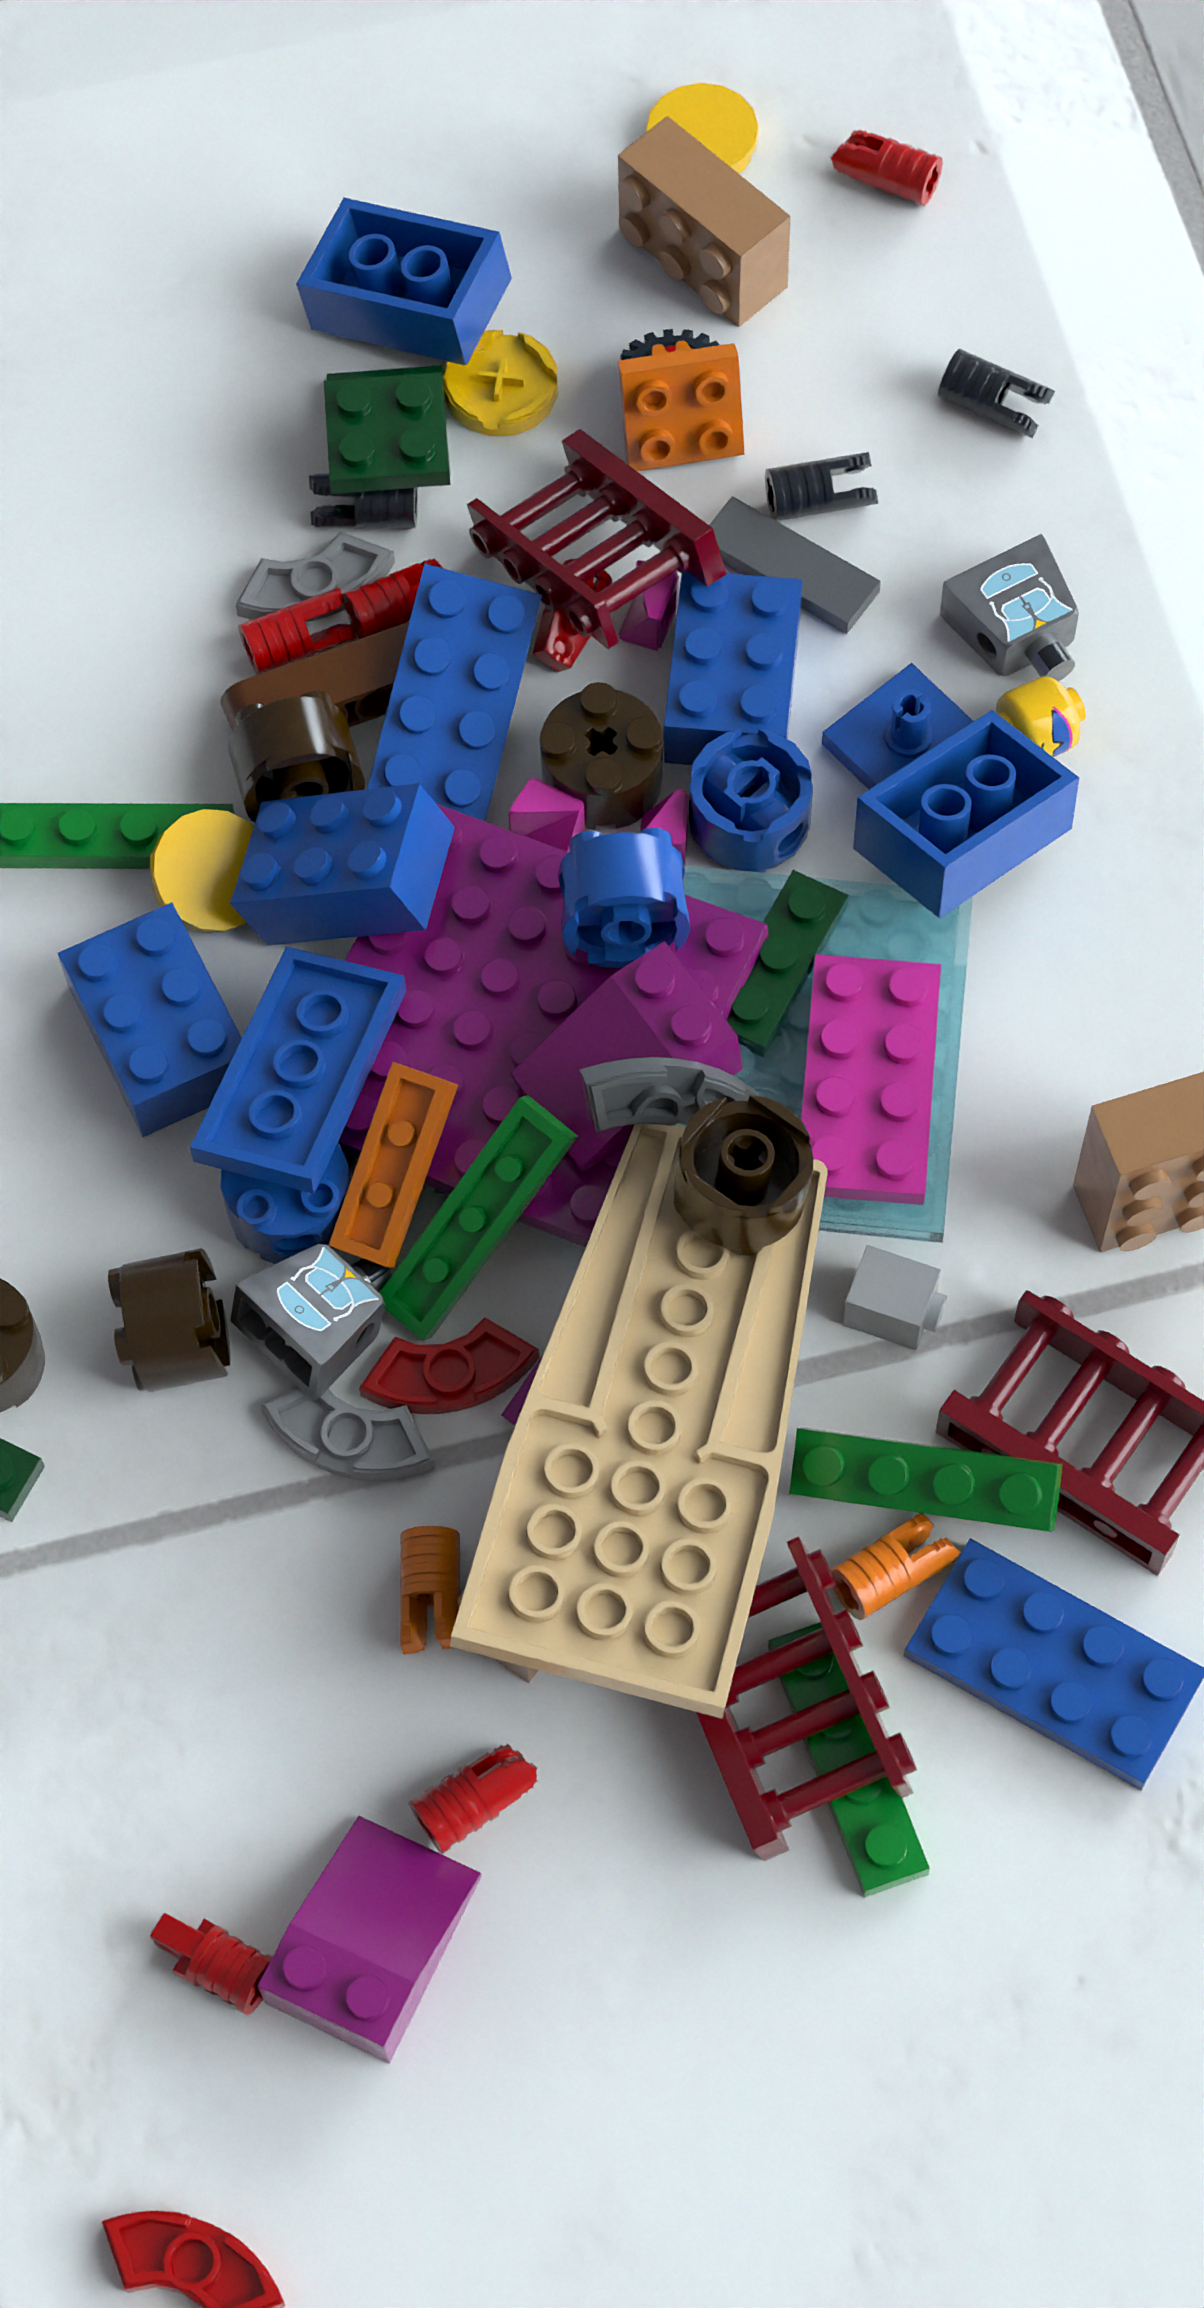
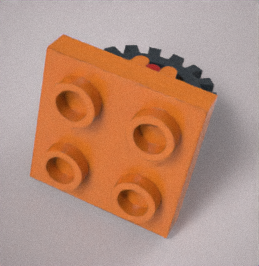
[618,329,745,471]

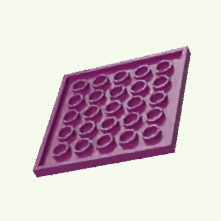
[338,804,769,1248]

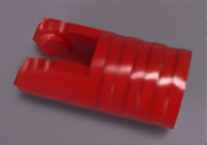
[830,129,943,206]
[343,558,443,639]
[238,588,357,675]
[409,1744,538,1854]

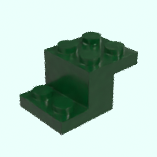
[324,365,451,494]

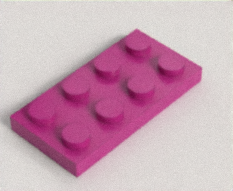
[801,954,941,1205]

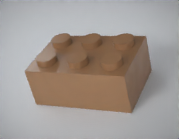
[618,116,791,327]
[1073,1072,1204,1252]

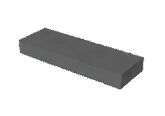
[709,496,881,634]

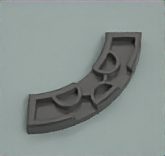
[579,1057,760,1132]

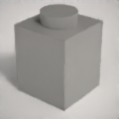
[843,1245,947,1350]

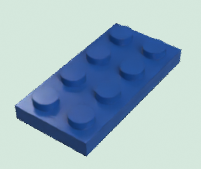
[367,564,542,822]
[190,946,407,1194]
[904,1538,1204,1791]

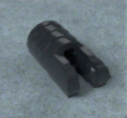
[938,348,1055,438]
[765,452,879,521]
[309,474,418,528]

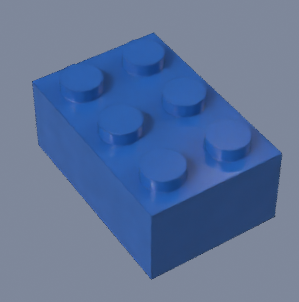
[296,197,512,366]
[664,571,802,765]
[853,710,1080,918]
[230,783,455,946]
[57,902,242,1137]

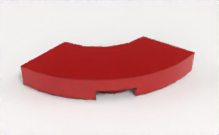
[359,1317,540,1414]
[101,2211,286,2308]

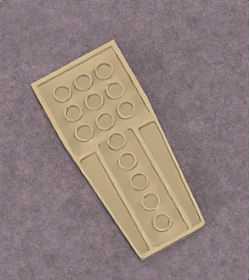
[450,1124,828,1718]

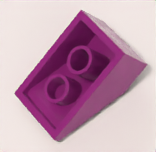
[511,941,743,1173]
[258,1816,482,2064]

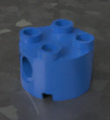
[689,729,813,878]
[557,828,690,968]
[220,1143,351,1264]

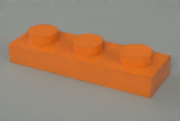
[329,1062,459,1268]

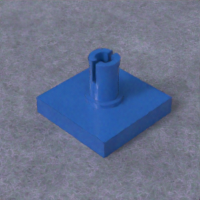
[822,663,974,789]

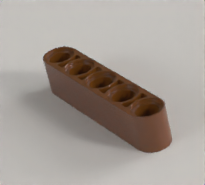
[220,622,409,732]

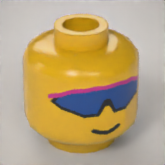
[996,676,1086,757]

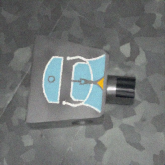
[940,534,1079,682]
[230,1244,392,1402]

